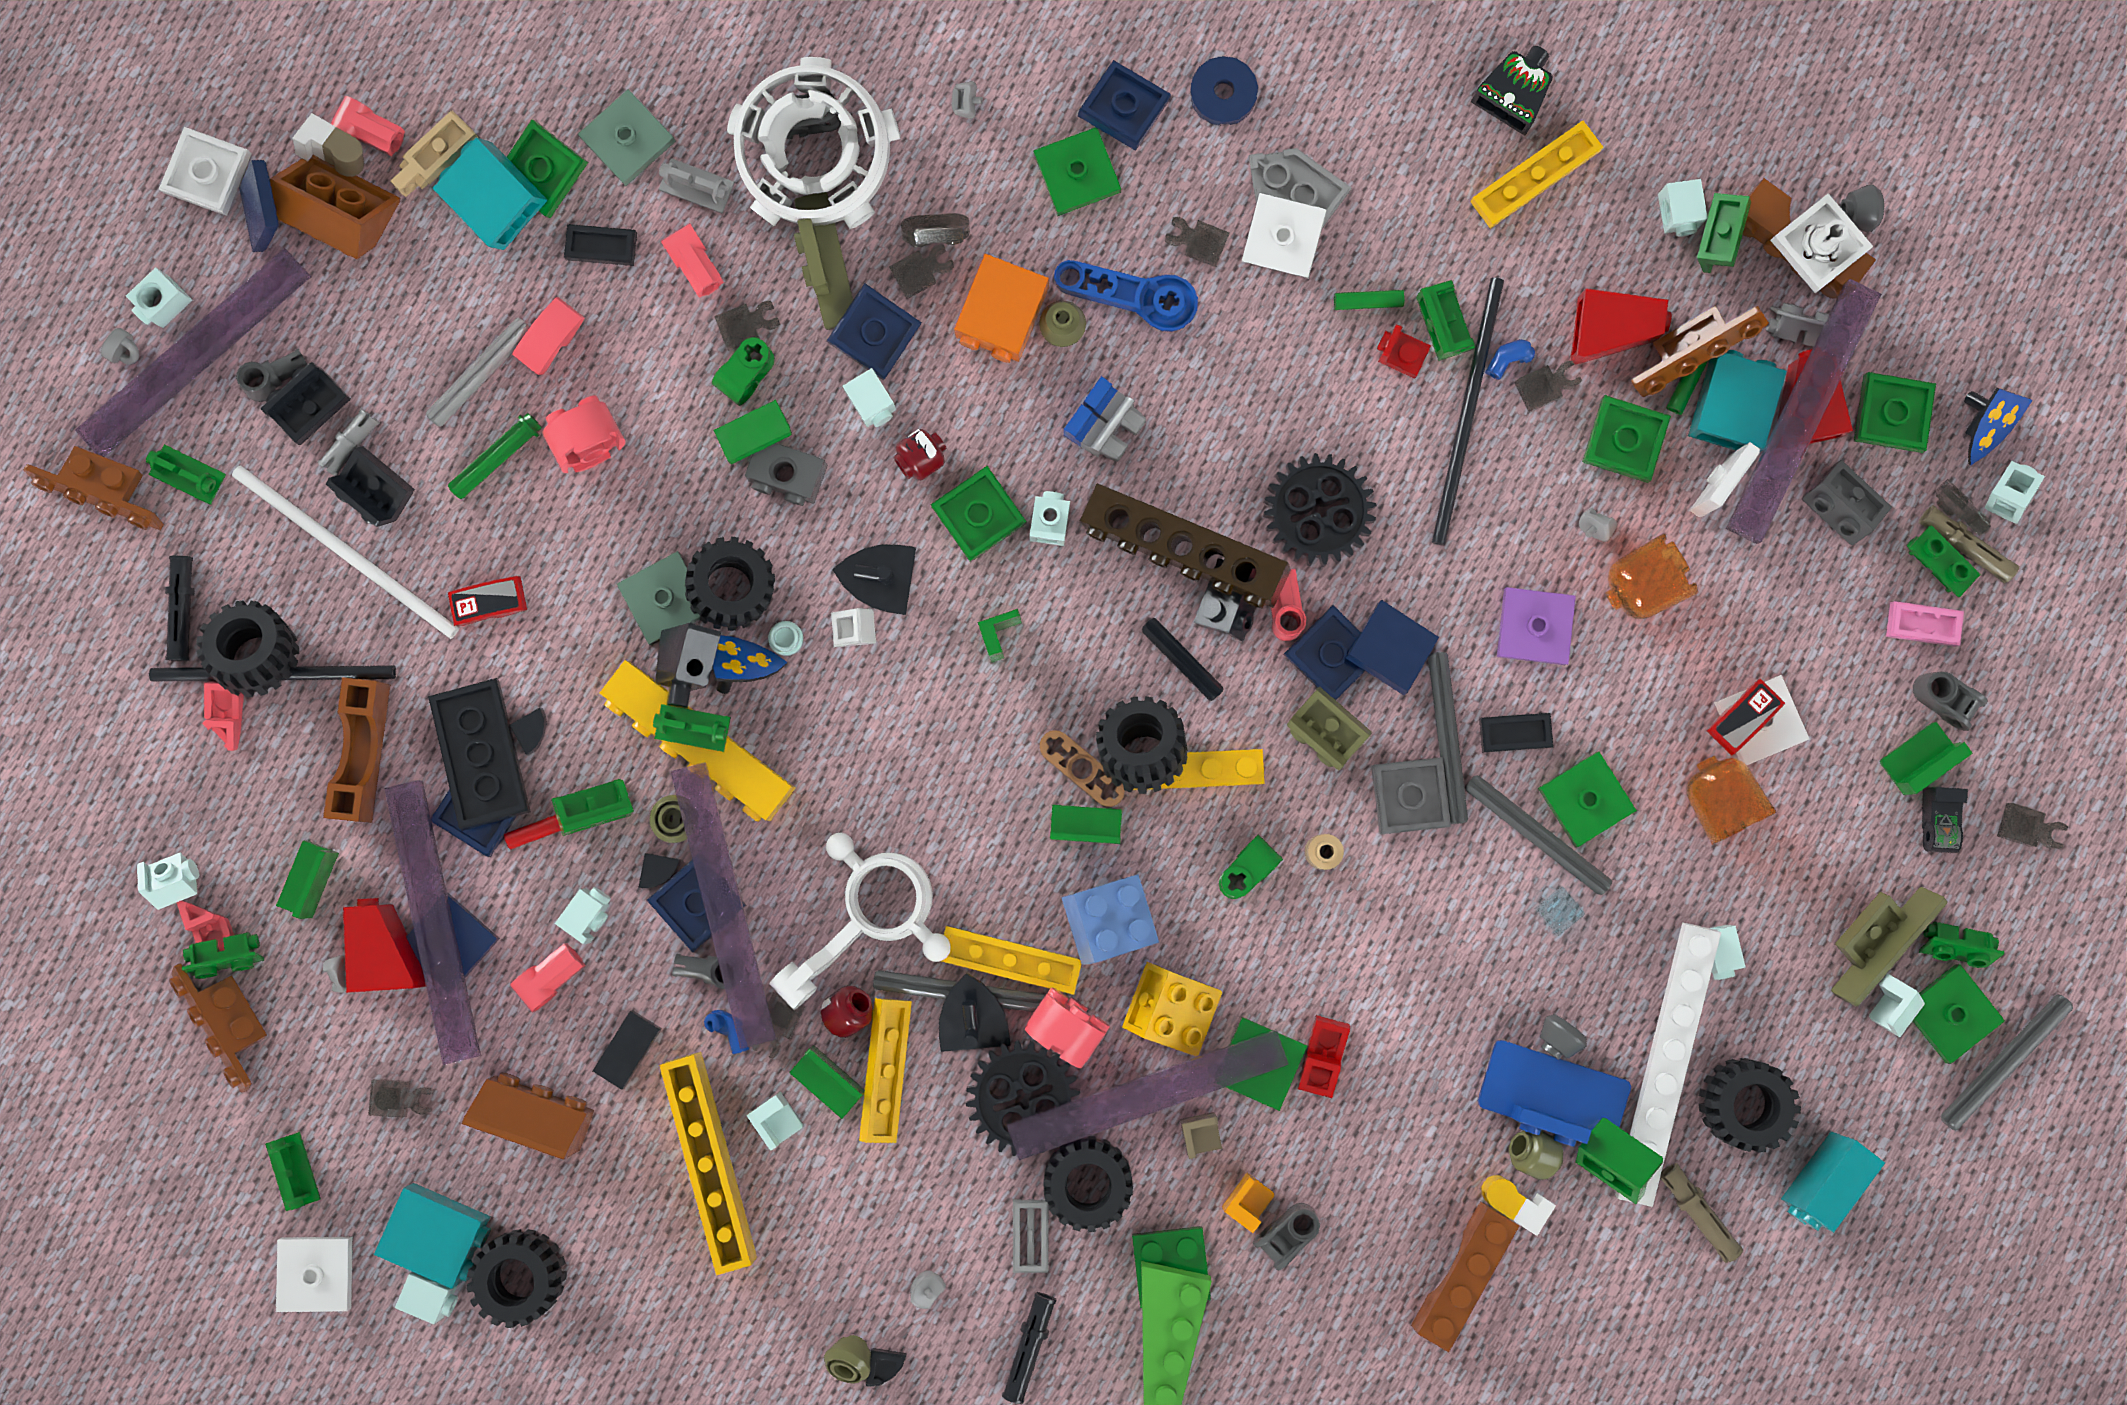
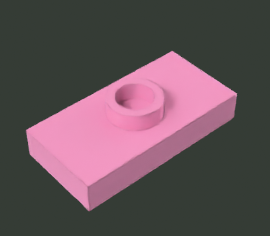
[1886,601,1964,647]

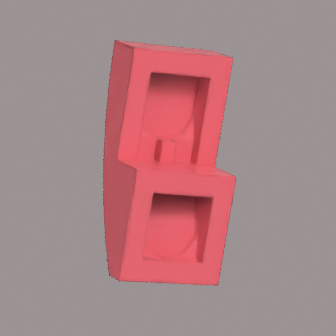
[512,297,585,375]

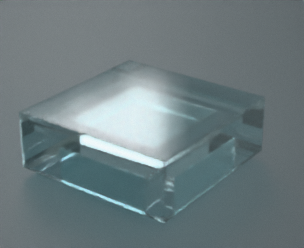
[1534,886,1585,936]

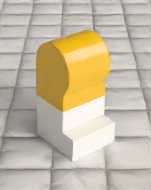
[1481,1175,1556,1236]

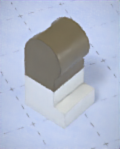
[292,113,364,176]

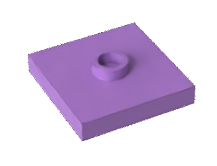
[1497,587,1576,665]

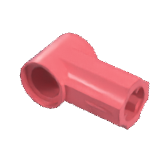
[330,96,405,156]
[661,223,724,298]
[1271,569,1306,641]
[510,943,585,1013]

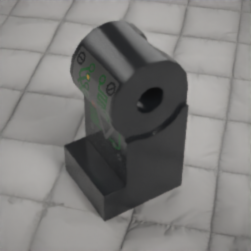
[1922,787,1968,853]

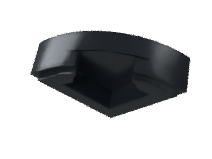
[510,708,547,755]
[638,853,681,888]
[866,1348,907,1387]

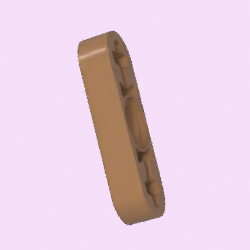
[1040,730,1125,807]

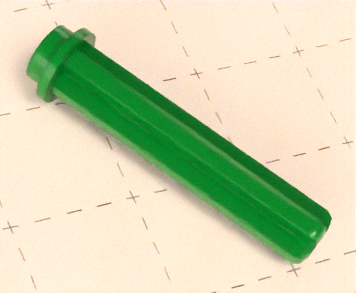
[448,413,542,499]

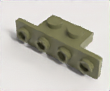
[794,192,853,330]
[1831,887,1948,1006]

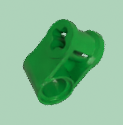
[712,337,775,406]
[1218,834,1283,899]

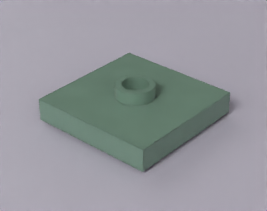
[578,89,676,187]
[617,551,700,645]

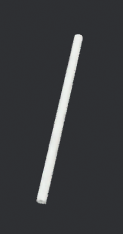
[232,465,459,639]

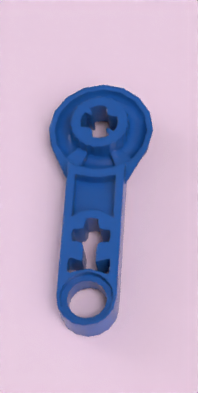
[1054,260,1198,332]

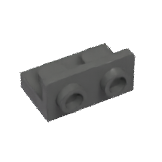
[1803,460,1892,545]

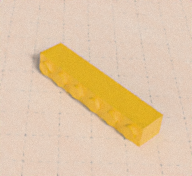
[599,660,795,822]
[659,1052,757,1276]

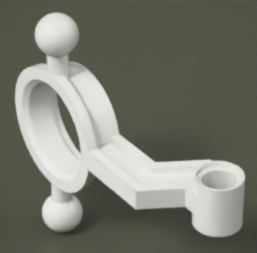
[769,833,951,1010]

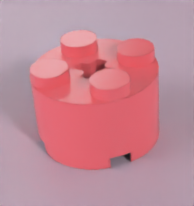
[543,395,625,473]
[1025,987,1110,1069]

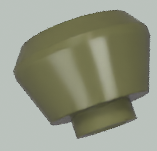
[1039,301,1086,347]
[650,795,698,843]
[824,1335,871,1384]

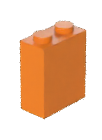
[954,253,1049,363]

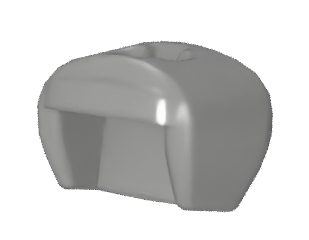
[952,81,983,119]
[1579,508,1618,542]
[323,955,346,993]
[910,1270,946,1309]

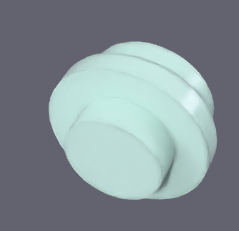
[768,621,803,656]

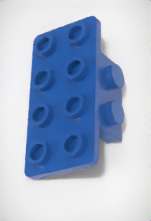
[1477,1040,1631,1147]

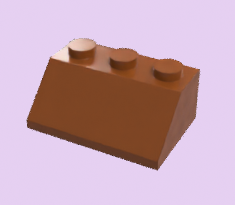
[270,155,401,259]
[462,1072,594,1160]

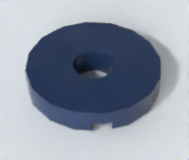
[1190,56,1258,126]

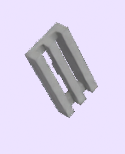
[1013,1199,1049,1273]

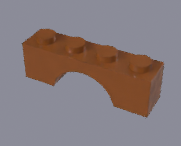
[1743,178,1876,301]
[323,677,391,823]
[1411,1201,1520,1352]

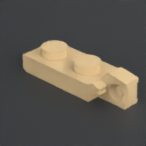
[391,111,479,197]

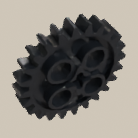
[1263,453,1377,567]
[966,1039,1080,1157]

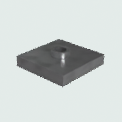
[1371,757,1451,835]

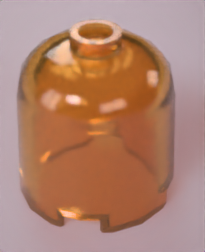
[1605,533,1698,620]
[1686,755,1777,845]

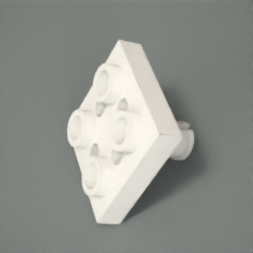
[1770,194,1873,293]

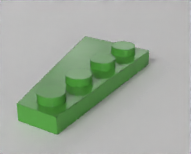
[1141,1261,1212,1405]

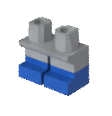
[1064,376,1146,462]

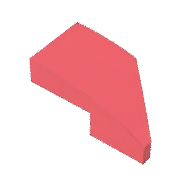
[202,681,244,751]
[176,900,234,952]

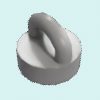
[101,328,139,365]

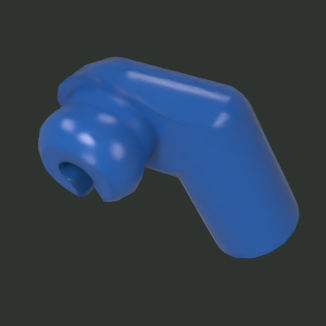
[1485,339,1535,380]
[704,1010,749,1054]

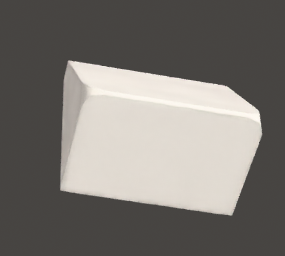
[831,608,876,647]

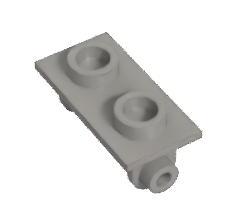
[659,158,735,214]
[1766,303,1845,351]

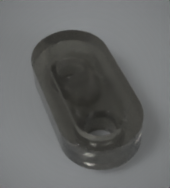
[901,213,970,247]

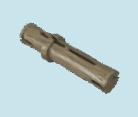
[1918,505,2019,584]
[1660,1163,1743,1263]

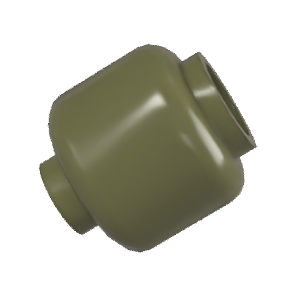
[1509,1130,1563,1180]

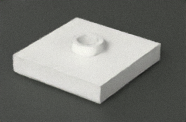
[159,127,252,216]
[1242,193,1327,279]
[1689,442,1760,517]
[1714,675,1809,766]
[276,1237,353,1312]

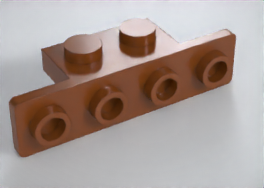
[1631,305,1769,397]
[23,446,164,530]
[169,963,267,1093]

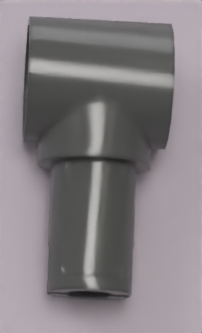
[236,349,308,402]
[672,954,745,989]

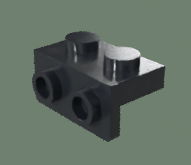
[261,362,351,445]
[326,446,415,527]
[1194,558,1256,641]

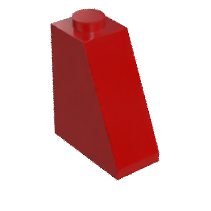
[1570,289,1672,365]
[1773,348,1853,452]
[343,898,429,993]

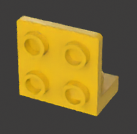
[1122,962,1222,1056]

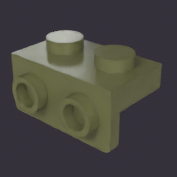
[1287,686,1372,771]

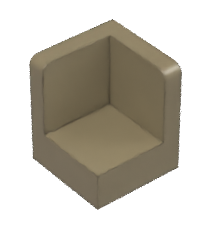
[1180,1112,1222,1159]

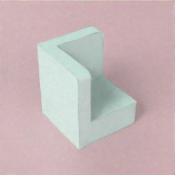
[1869,973,1925,1037]
[747,1091,803,1151]

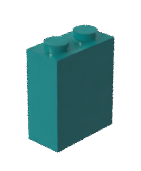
[433,137,547,250]
[1688,350,1787,452]
[1781,1132,1885,1233]
[374,1183,491,1289]

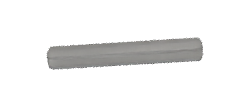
[426,318,530,427]

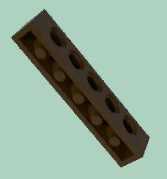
[1079,483,1291,609]

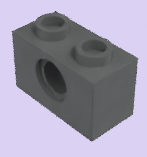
[745,443,828,506]

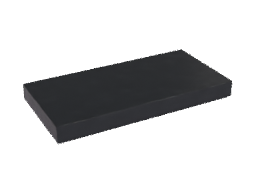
[428,678,531,831]

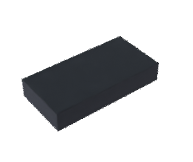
[564,224,637,266]
[1479,713,1554,753]
[592,1010,662,1090]

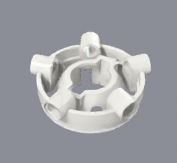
[727,57,901,229]

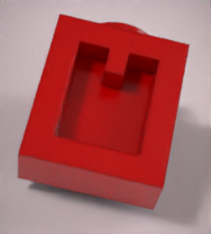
[1377,324,1431,379]

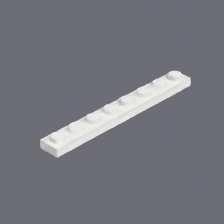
[1615,922,1721,1207]

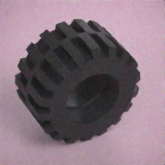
[685,537,775,631]
[196,600,299,697]
[1096,696,1188,794]
[1698,1058,1801,1153]
[1043,1136,1133,1233]
[467,1229,567,1328]

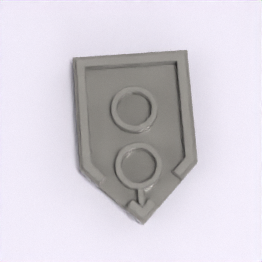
[1249,148,1352,229]

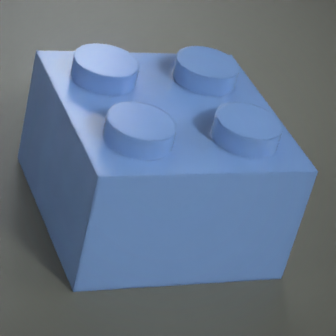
[1061,874,1159,965]

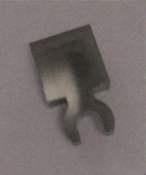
[1165,217,1230,267]
[889,244,954,300]
[714,301,781,351]
[1514,361,1582,413]
[1936,479,1991,536]
[1997,803,2068,849]
[753,992,806,1059]
[368,1079,434,1118]

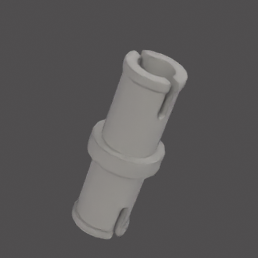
[317,409,380,476]

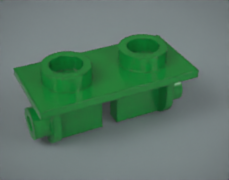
[146,444,226,505]
[1906,525,1981,598]
[653,704,731,752]
[1919,921,2004,968]
[182,932,264,979]
[265,1132,321,1211]

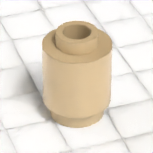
[1305,834,1344,870]

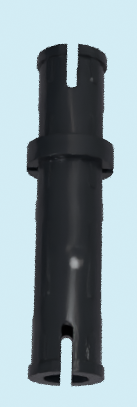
[165,555,195,661]
[1002,1292,1057,1404]

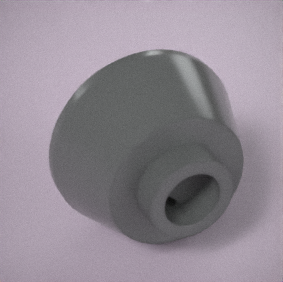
[1840,184,1884,232]
[1540,1014,1587,1060]

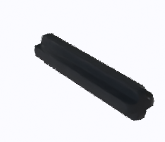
[1142,618,1224,701]

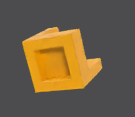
[1222,1172,1274,1233]

